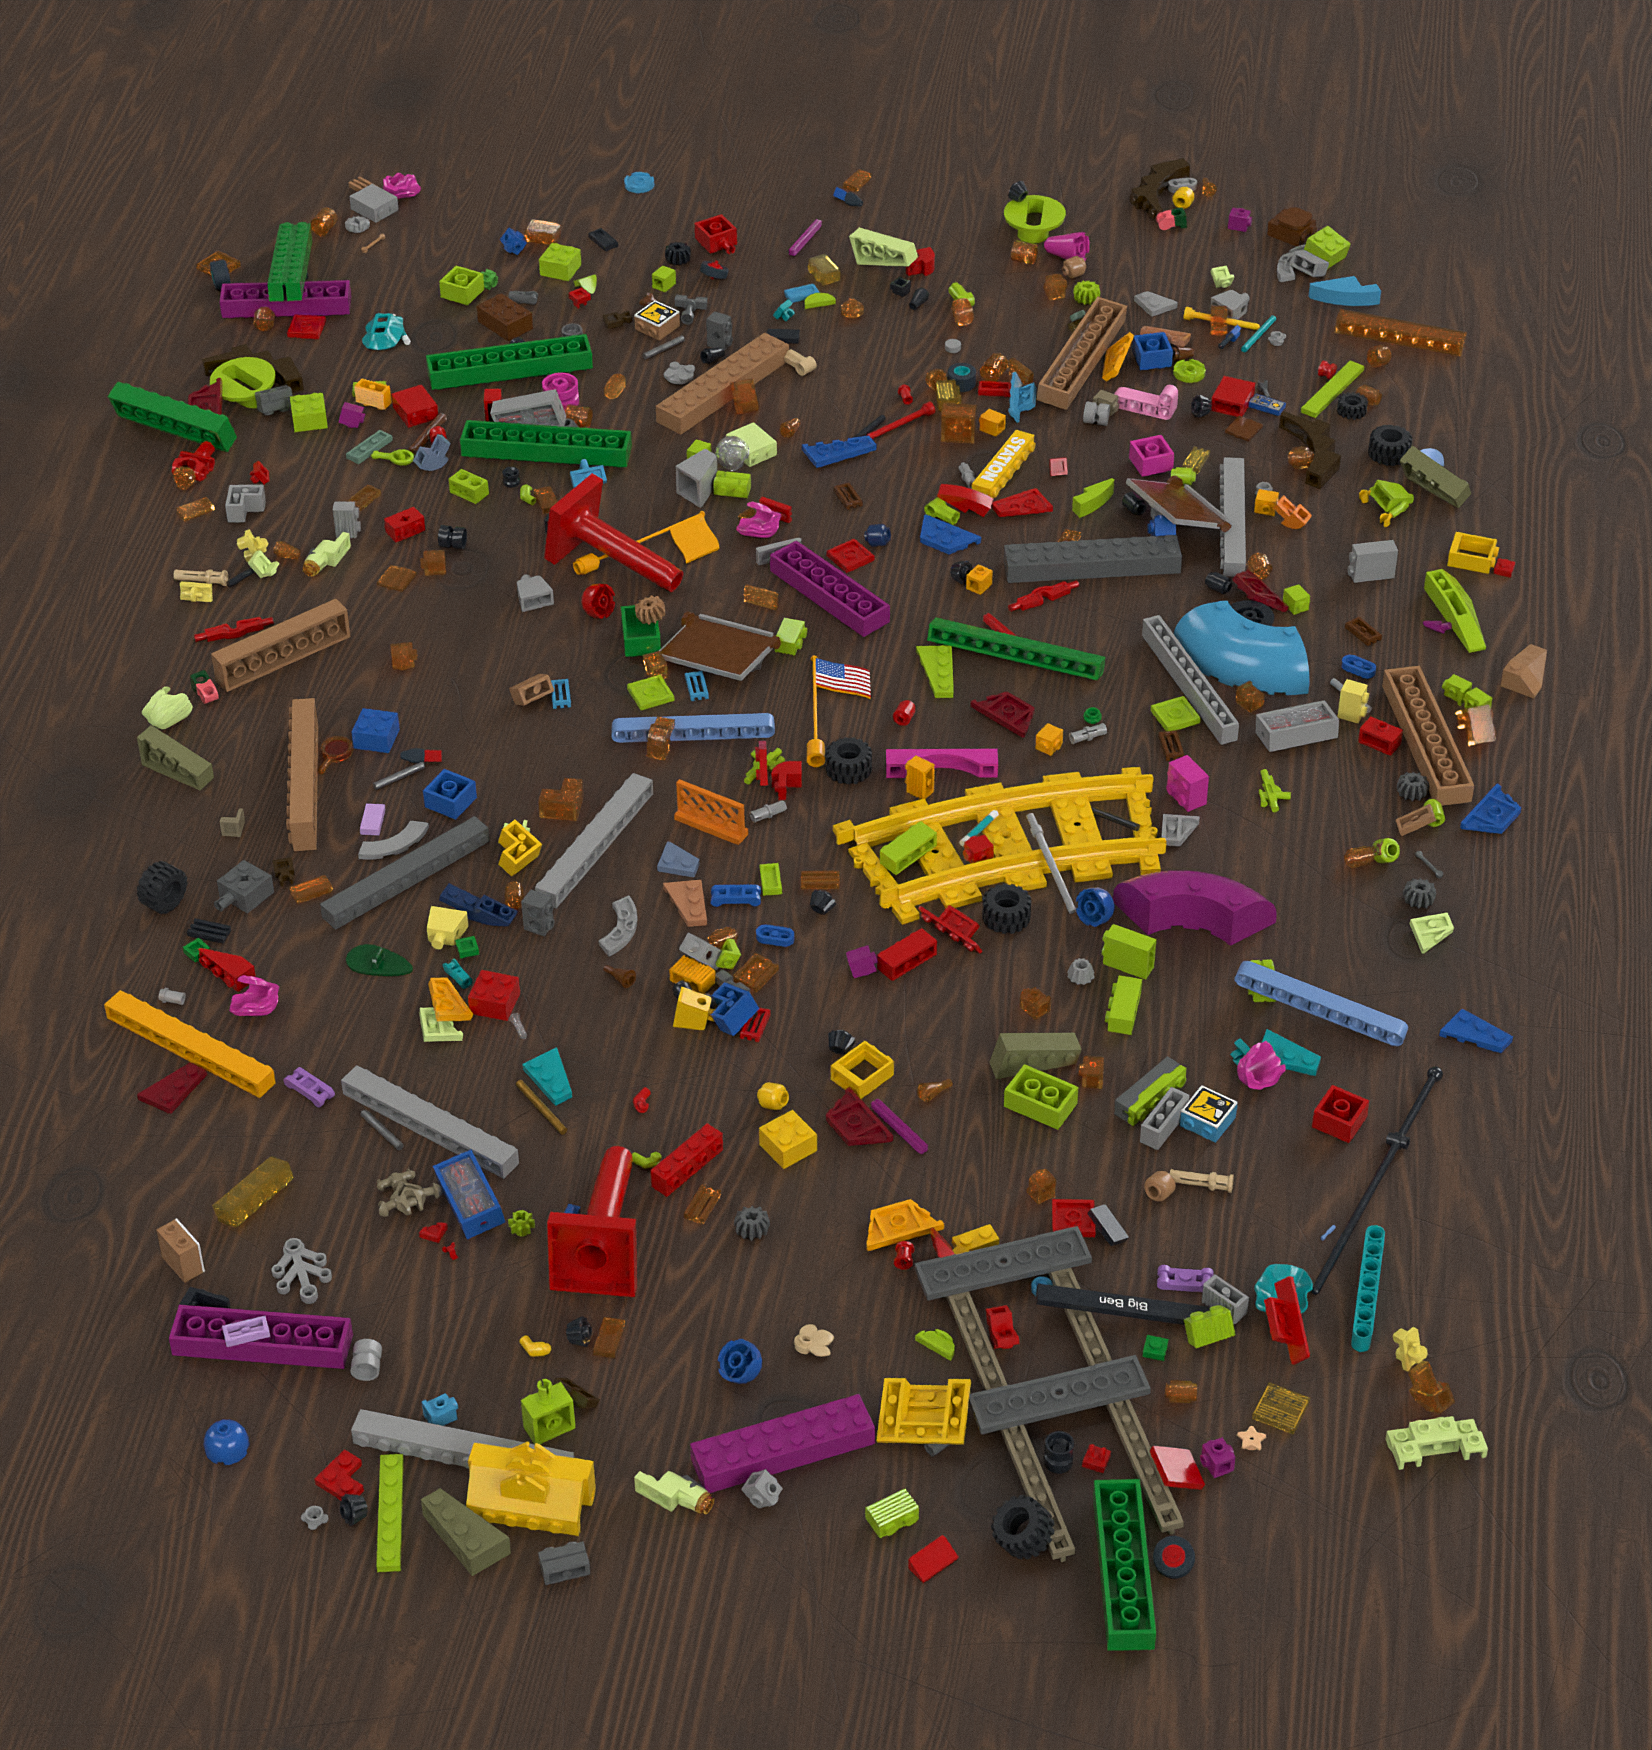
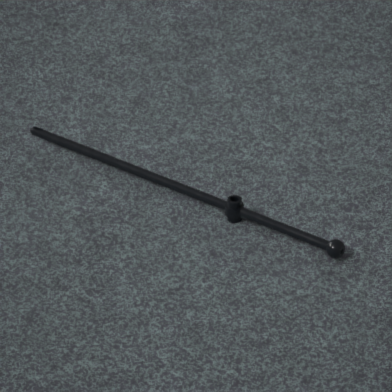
[1312,1066,1443,1295]

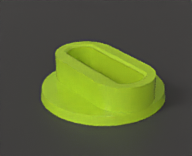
[1004,195,1066,243]
[210,357,275,408]

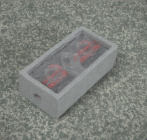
[490,389,566,427]
[1256,700,1339,752]

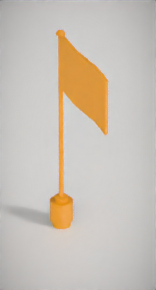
[573,511,719,575]

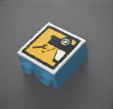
[1180,1086,1238,1143]

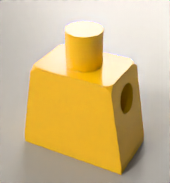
[673,987,715,1030]

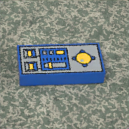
[1249,394,1286,416]

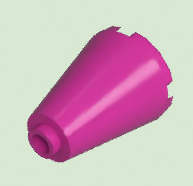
[1044,232,1090,261]

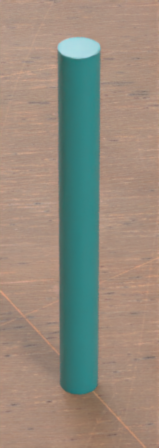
[1241,315,1276,352]

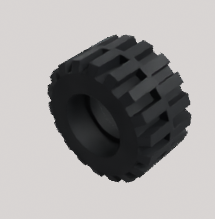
[1368,424,1412,466]
[826,737,872,784]
[137,861,188,914]
[982,883,1031,934]
[991,1495,1055,1559]

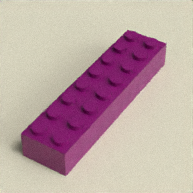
[220,280,351,318]
[770,540,890,637]
[169,1305,353,1369]
[690,1394,875,1494]

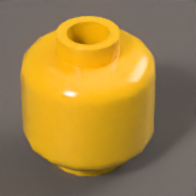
[1173,186,1194,209]
[757,1082,789,1110]

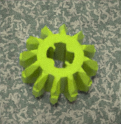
[1073,280,1100,305]

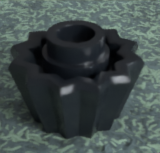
[1008,181,1029,202]
[1191,395,1212,418]
[950,561,972,584]
[810,890,836,915]
[828,1030,856,1055]
[566,1316,593,1347]
[339,1494,368,1526]

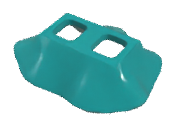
[362,313,404,350]
[1254,1264,1313,1314]

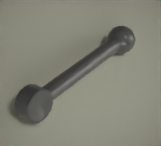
[1415,851,1443,878]

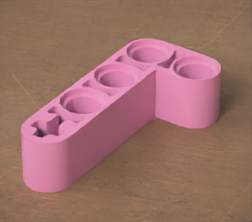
[1115,385,1178,420]

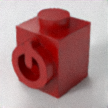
[963,834,994,864]

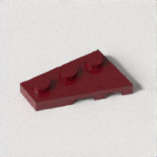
[137,1063,207,1114]

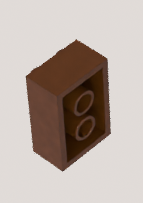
[477,293,533,342]

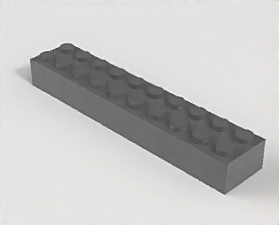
[1004,535,1182,583]

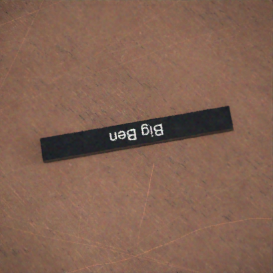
[1036,1283,1209,1325]

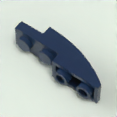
[439,883,518,926]

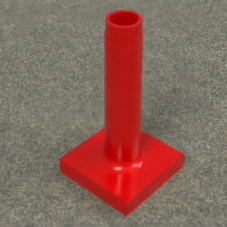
[544,473,684,592]
[547,1146,637,1297]

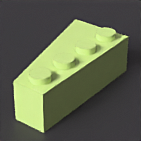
[849,228,918,266]

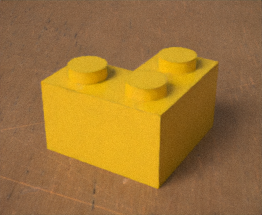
[498,820,542,876]

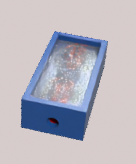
[433,1150,506,1239]

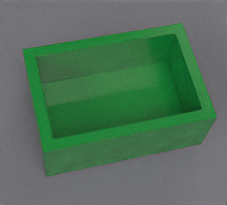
[621,605,661,657]

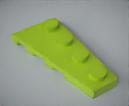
[916,645,954,698]

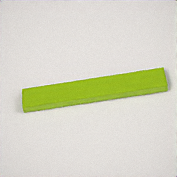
[1301,361,1364,418]

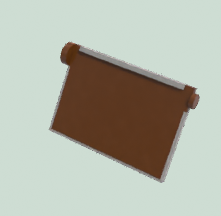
[1126,476,1232,532]
[656,611,781,681]

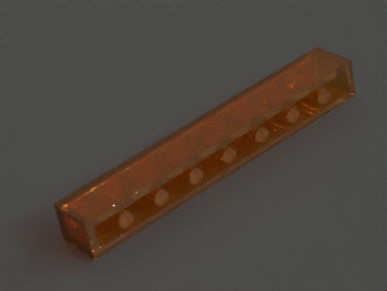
[1335,309,1467,357]

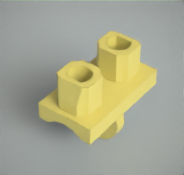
[237,529,268,562]
[180,581,213,602]
[1393,1327,1428,1372]

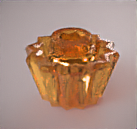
[925,369,947,391]
[173,466,196,490]

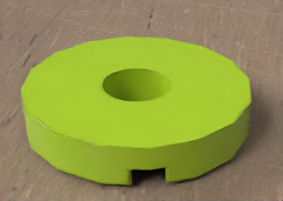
[1173,359,1206,383]

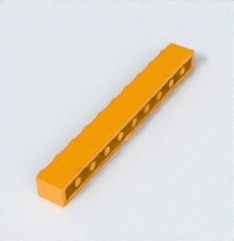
[104,990,276,1098]

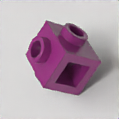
[1200,1437,1235,1478]

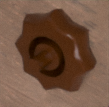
[639,293,659,306]

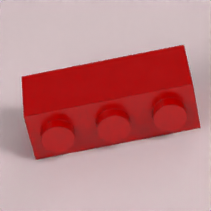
[877,928,937,981]

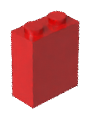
[1211,376,1255,417]
[391,384,438,428]

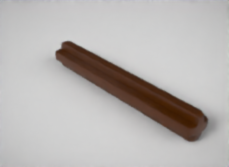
[408,413,447,455]

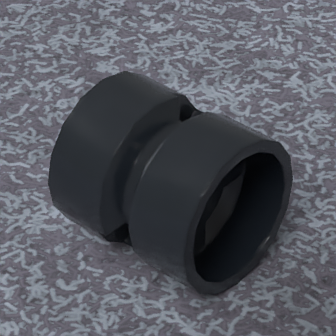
[438,525,467,550]
[1044,1431,1074,1474]

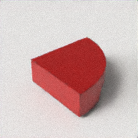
[419,1222,448,1243]

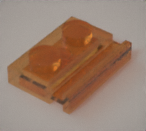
[733,953,779,993]

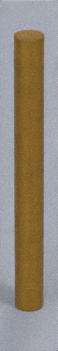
[516,1080,567,1135]

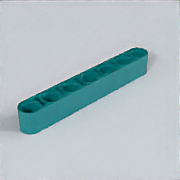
[1351,1225,1385,1352]

